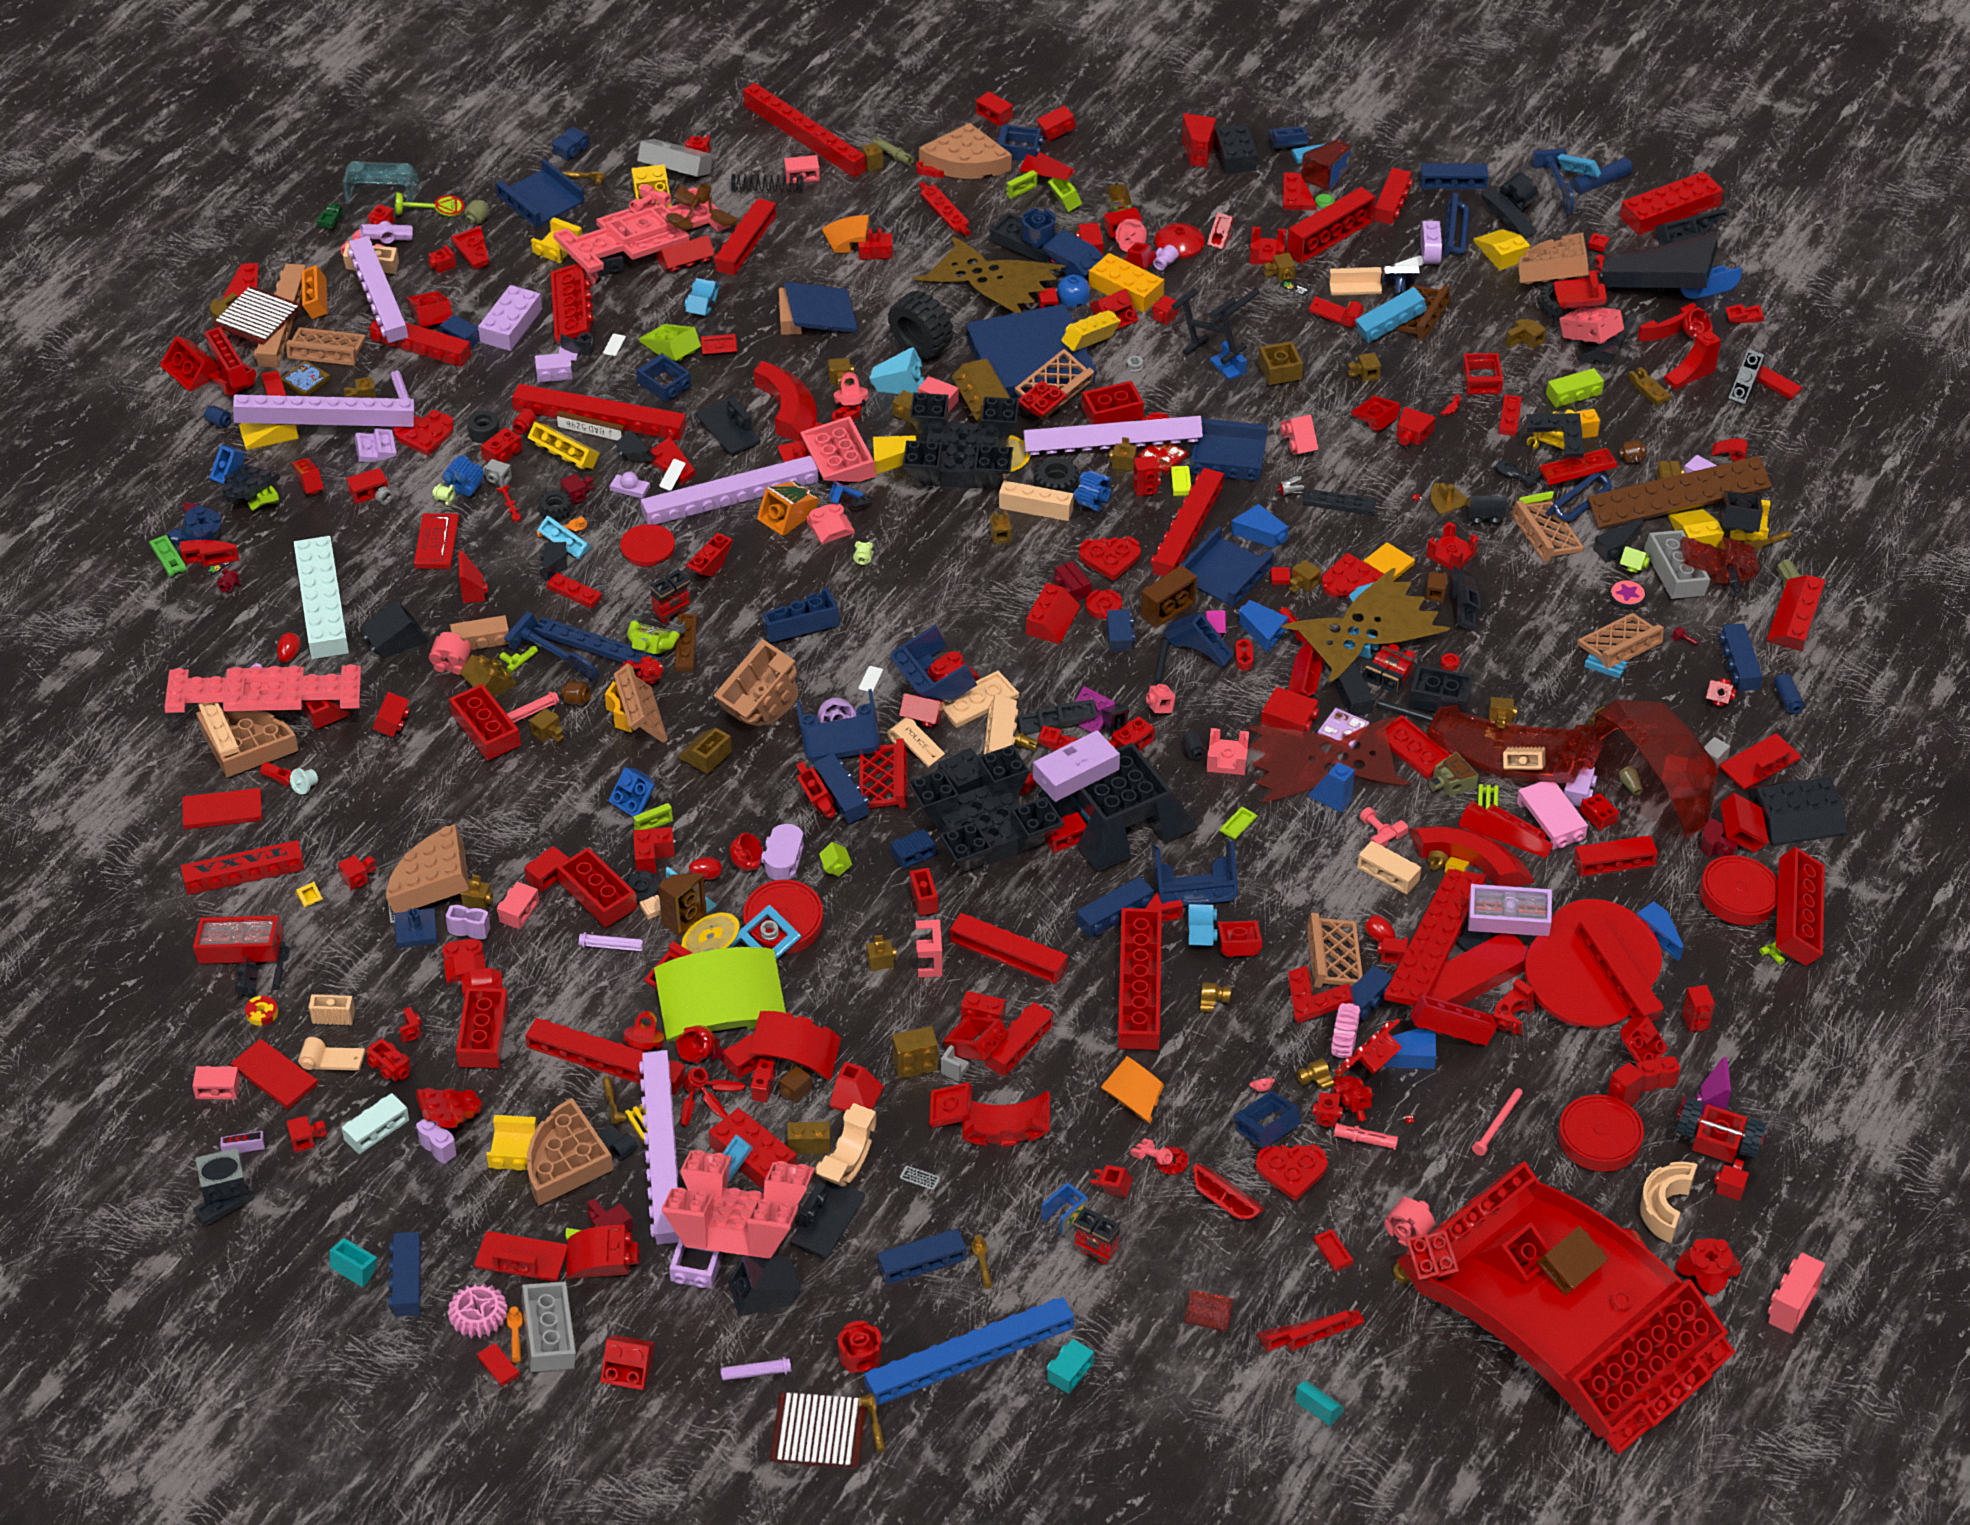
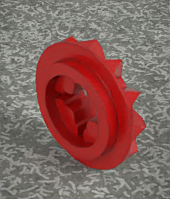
[1155,1145,1188,1175]

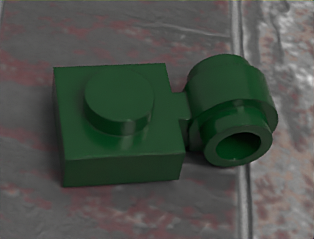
[316,203,343,229]

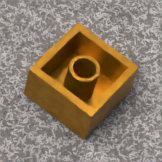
[1258,341,1303,385]
[892,1026,938,1078]

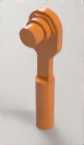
[536,517,587,538]
[507,1307,523,1363]

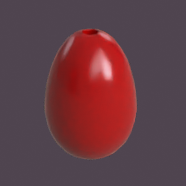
[277,632,301,663]
[689,857,722,880]
[1365,915,1396,942]

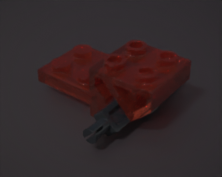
[1680,536,1760,596]

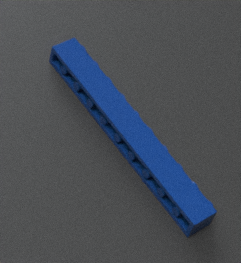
[864,1297,1074,1406]

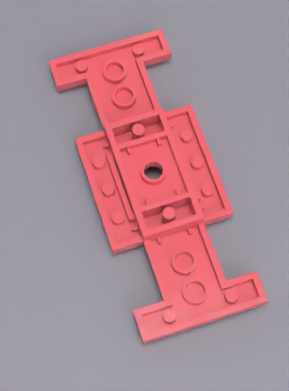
[553,187,732,274]
[165,664,361,713]

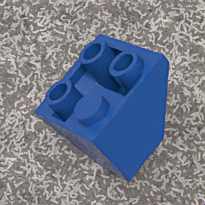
[608,767,655,816]

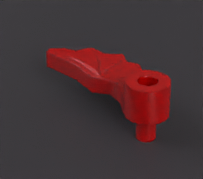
[1441,394,1461,416]

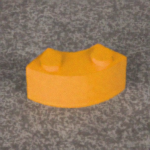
[605,681,633,733]

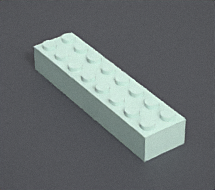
[294,536,349,659]

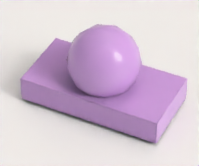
[610,472,650,499]

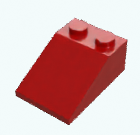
[405,291,452,328]

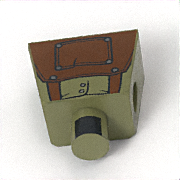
[1429,752,1478,796]

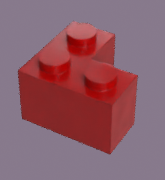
[633,827,675,874]

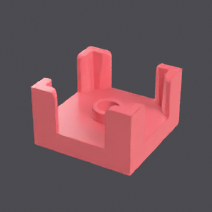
[1207,728,1249,775]
[916,920,942,977]

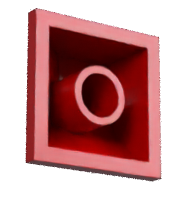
[459,551,488,603]

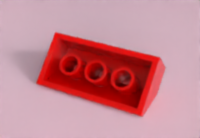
[1766,575,1825,652]

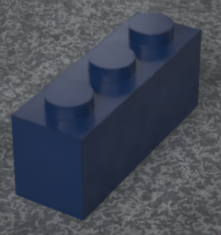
[1336,965,1393,1022]

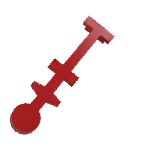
[1595,255,1610,289]
[497,485,521,522]

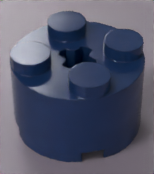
[1022,208,1055,248]
[181,505,221,541]

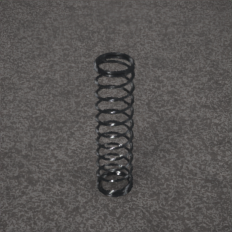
[731,173,803,192]

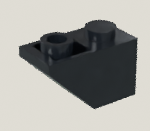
[540,542,568,581]

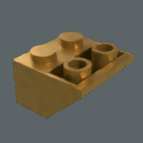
[460,655,517,697]
[678,728,732,774]

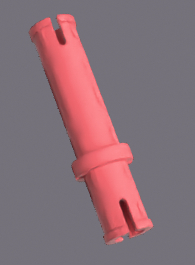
[1334,1123,1398,1150]

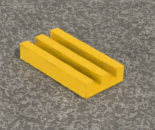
[625,1104,648,1144]

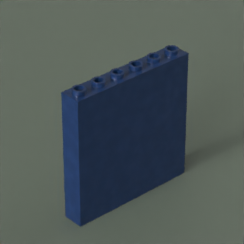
[966,304,1097,398]

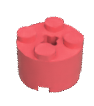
[429,632,472,675]
[1384,1197,1435,1246]

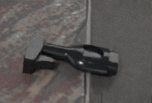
[1495,459,1542,489]

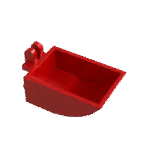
[566,1224,640,1279]

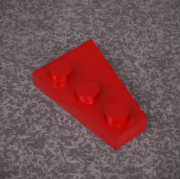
[222,263,259,302]
[648,437,695,484]

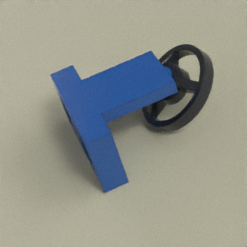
[828,481,874,507]

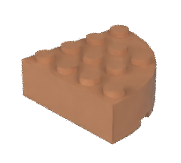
[919,123,1012,179]
[1518,233,1589,284]
[196,709,299,778]
[386,824,470,913]
[527,1098,613,1206]

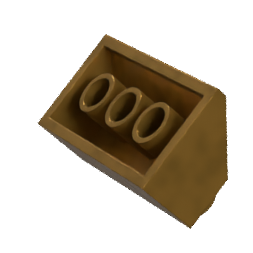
[952,358,1010,423]

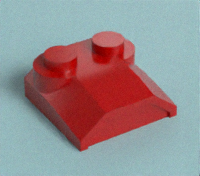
[208,363,256,396]
[1350,395,1401,431]
[927,651,980,683]
[1217,920,1262,957]
[442,939,486,984]

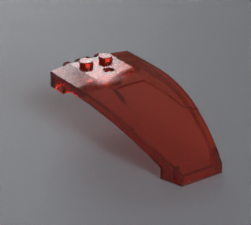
[1426,705,1604,783]

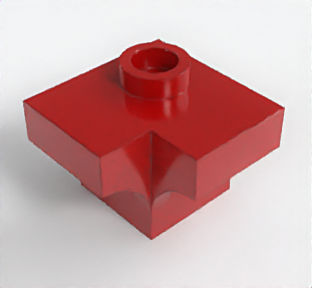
[1123,242,1157,270]

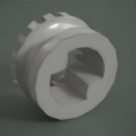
[1127,356,1143,372]
[375,487,393,505]
[760,920,779,941]

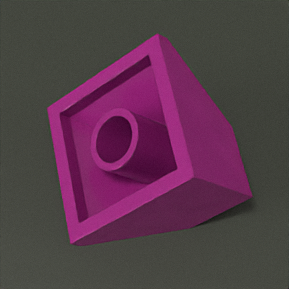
[1695,1057,1731,1115]

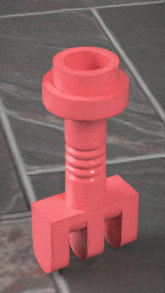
[1130,1138,1173,1165]

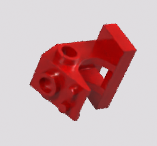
[1493,978,1535,1035]

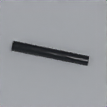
[1154,639,1170,684]
[1378,700,1434,723]

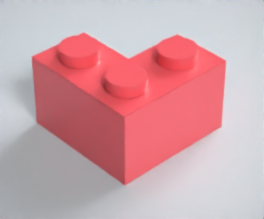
[1280,415,1318,455]

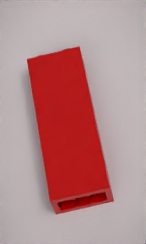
[1429,933,1528,1006]

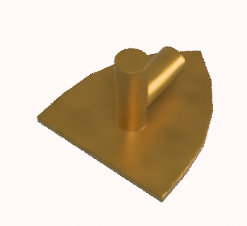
[1431,483,1467,515]

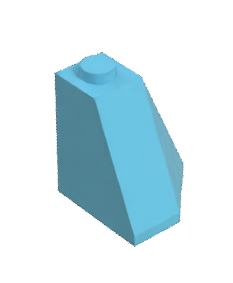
[870,347,924,394]

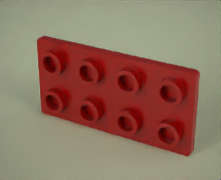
[1719,733,1801,790]
[1333,1018,1402,1081]
[474,1231,568,1282]

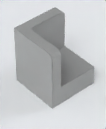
[1702,737,1730,771]
[941,1045,969,1081]

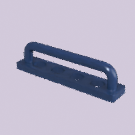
[1442,192,1470,257]
[1545,470,1612,522]

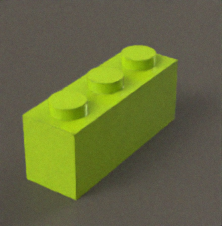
[1546,368,1604,407]

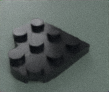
[222,464,280,503]

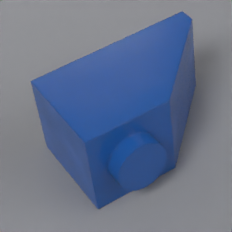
[209,445,246,484]

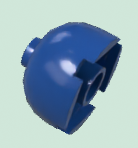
[1057,275,1091,308]

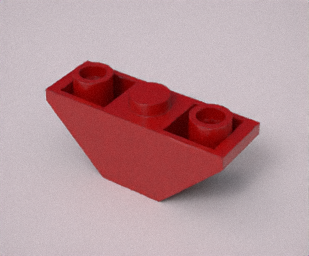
[686,532,733,576]

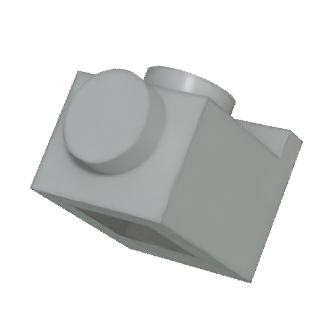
[483,459,512,487]

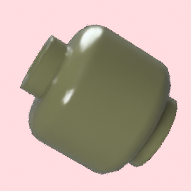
[464,200,489,225]

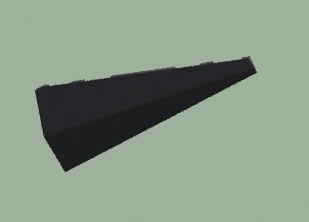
[1655,208,1729,245]
[1578,312,1638,364]

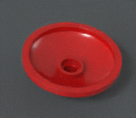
[1154,223,1205,258]

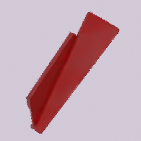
[1019,152,1076,180]
[1458,801,1553,858]
[1257,1309,1365,1352]

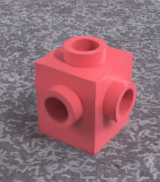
[1146,684,1176,713]

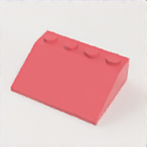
[800,416,876,482]

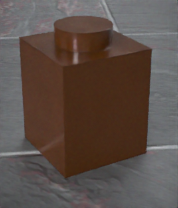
[1426,572,1448,603]
[779,1066,812,1104]

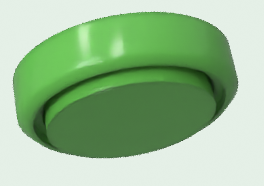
[1315,194,1334,208]

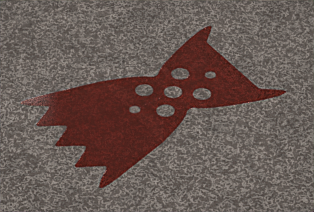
[1248,717,1411,802]

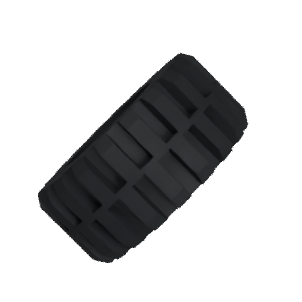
[888,291,954,359]

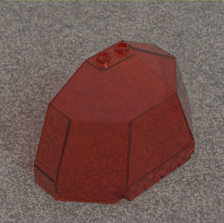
[1591,699,1718,839]

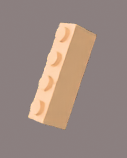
[999,481,1074,521]
[983,694,1018,755]

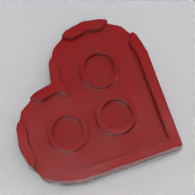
[393,410,454,456]
[1079,536,1141,581]
[1322,553,1384,598]
[416,1088,482,1128]
[1255,1144,1328,1202]

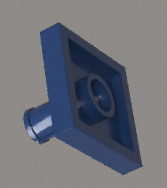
[1381,266,1419,295]
[394,908,437,948]

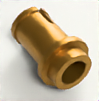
[1014,733,1039,752]

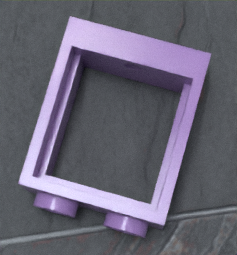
[669,1238,724,1289]

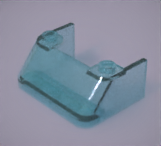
[343,161,418,203]

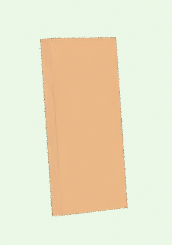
[942,671,1019,728]

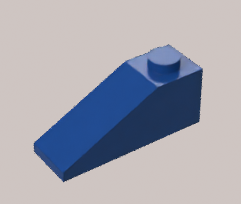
[1637,901,1684,961]

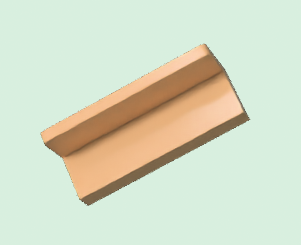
[1329,267,1382,295]

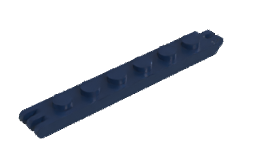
[532,617,662,663]

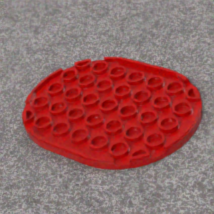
[1524,899,1662,1029]

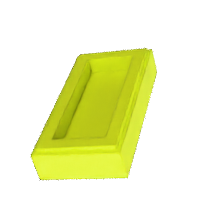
[1171,466,1191,496]

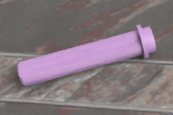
[391,370,410,399]
[579,932,643,951]
[721,1357,791,1380]

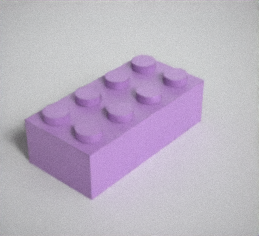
[478,285,542,351]

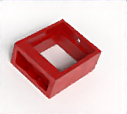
[1462,353,1503,394]
[943,1015,1009,1061]

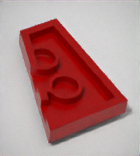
[1283,172,1317,210]
[451,226,489,270]

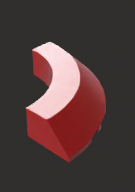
[754,361,817,441]
[1409,826,1534,887]

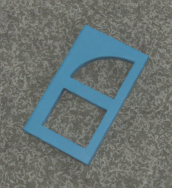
[727,905,801,959]

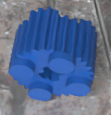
[442,455,485,496]
[1074,470,1112,511]

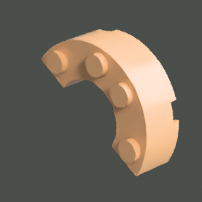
[815,1103,876,1186]
[1640,1162,1698,1243]

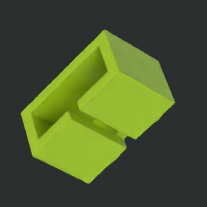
[1048,178,1082,212]

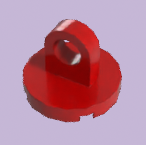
[623,1011,664,1050]

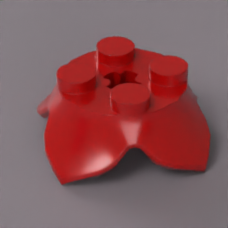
[1675,1238,1742,1296]

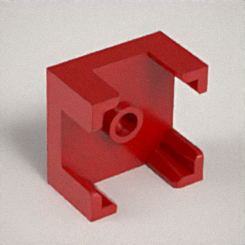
[1250,227,1286,265]
[1426,521,1479,571]

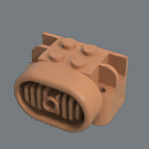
[714,639,798,726]

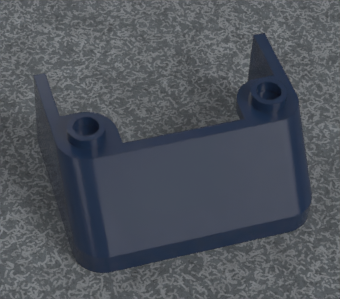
[891,625,977,702]
[797,689,881,762]
[1151,837,1238,906]

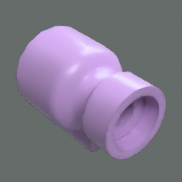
[1153,245,1179,271]

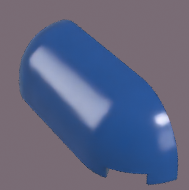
[1680,265,1742,299]

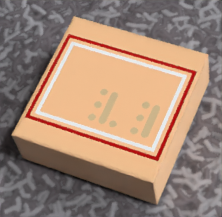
[639,895,661,920]

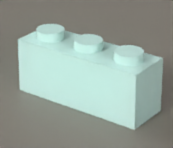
[342,1093,409,1154]

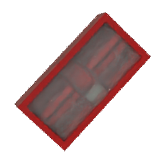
[193,915,284,964]

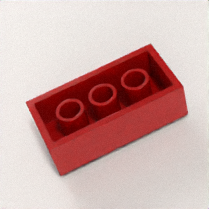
[449,684,521,761]
[556,847,637,928]
[456,987,509,1068]
[708,1107,797,1191]

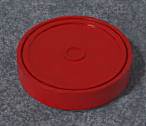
[1699,855,1778,926]
[743,879,824,955]
[1558,1095,1644,1172]

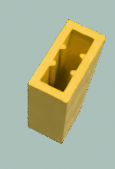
[873,436,916,474]

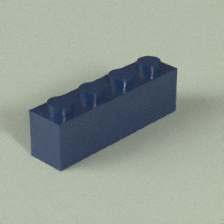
[1420,163,1489,189]
[1718,623,1763,691]
[813,753,869,824]
[1076,876,1154,938]
[877,1228,967,1286]
[389,1231,421,1317]

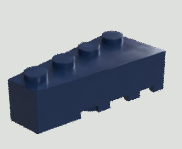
[762,587,840,643]

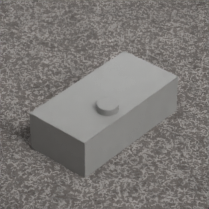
[637,139,713,176]
[1644,530,1710,599]
[521,1282,576,1372]

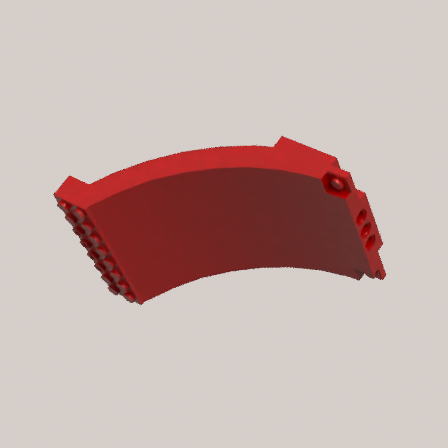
[1397,1161,1736,1455]

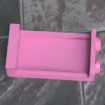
[1517,778,1588,850]

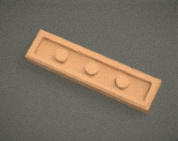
[197,702,240,758]

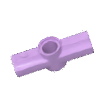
[360,221,413,244]

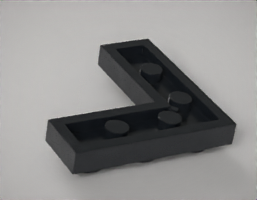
[1526,413,1584,459]

